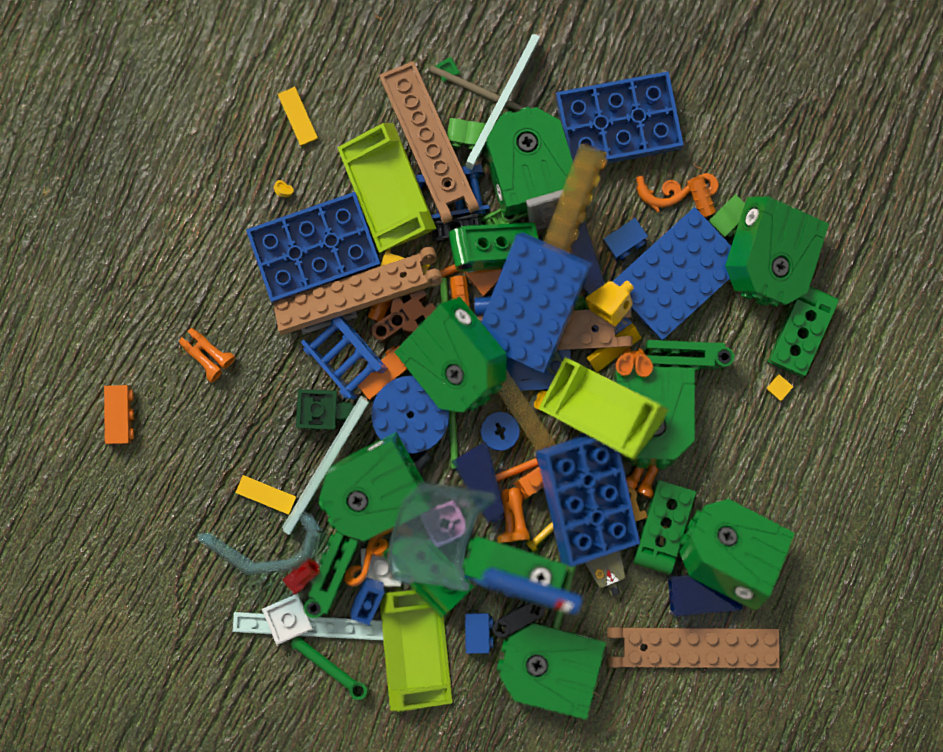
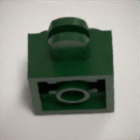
[296,389,354,431]

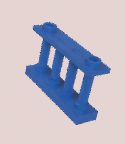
[415,164,489,222]
[301,316,388,400]

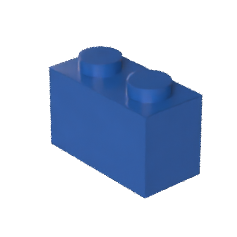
[602,218,648,260]
[350,577,384,625]
[465,613,493,653]

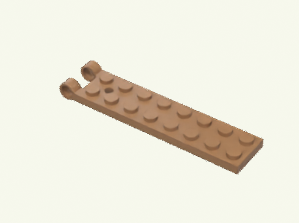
[379,61,479,224]
[273,247,443,335]
[477,308,633,350]
[607,627,779,668]

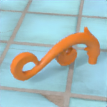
[636,173,719,213]
[344,522,413,587]

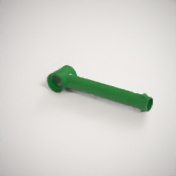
[290,636,369,700]

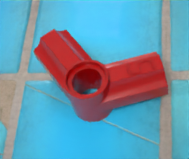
[282,559,320,595]

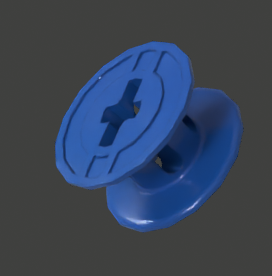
[481,412,520,451]

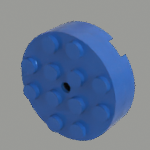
[372,376,449,454]

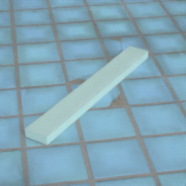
[466,34,540,171]
[283,396,368,534]
[233,612,383,640]

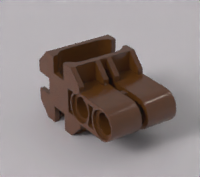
[372,289,436,343]

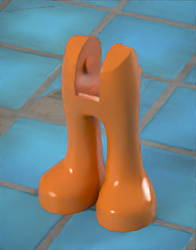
[179,328,236,383]
[616,348,653,377]
[625,465,659,499]
[497,487,530,543]

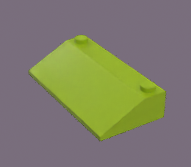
[337,123,436,253]
[539,357,668,459]
[380,590,452,711]

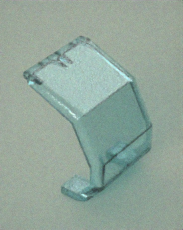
[388,483,495,591]
[198,513,323,575]

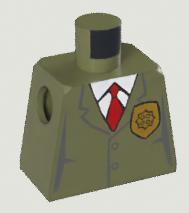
[584,550,625,596]

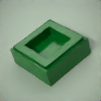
[435,57,460,83]

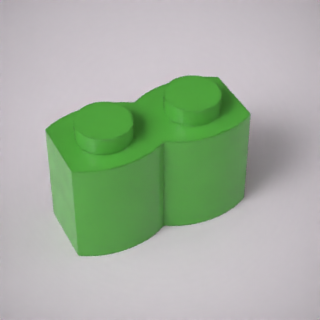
[447,118,486,151]
[708,194,745,238]

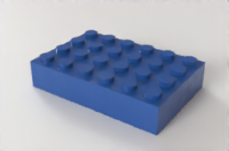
[555,71,684,170]
[246,192,380,304]
[612,207,731,341]
[481,232,592,373]
[536,435,640,567]

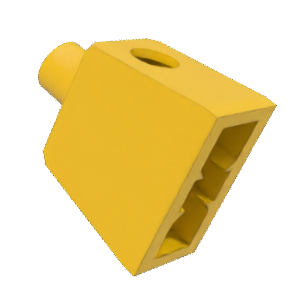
[586,281,634,327]

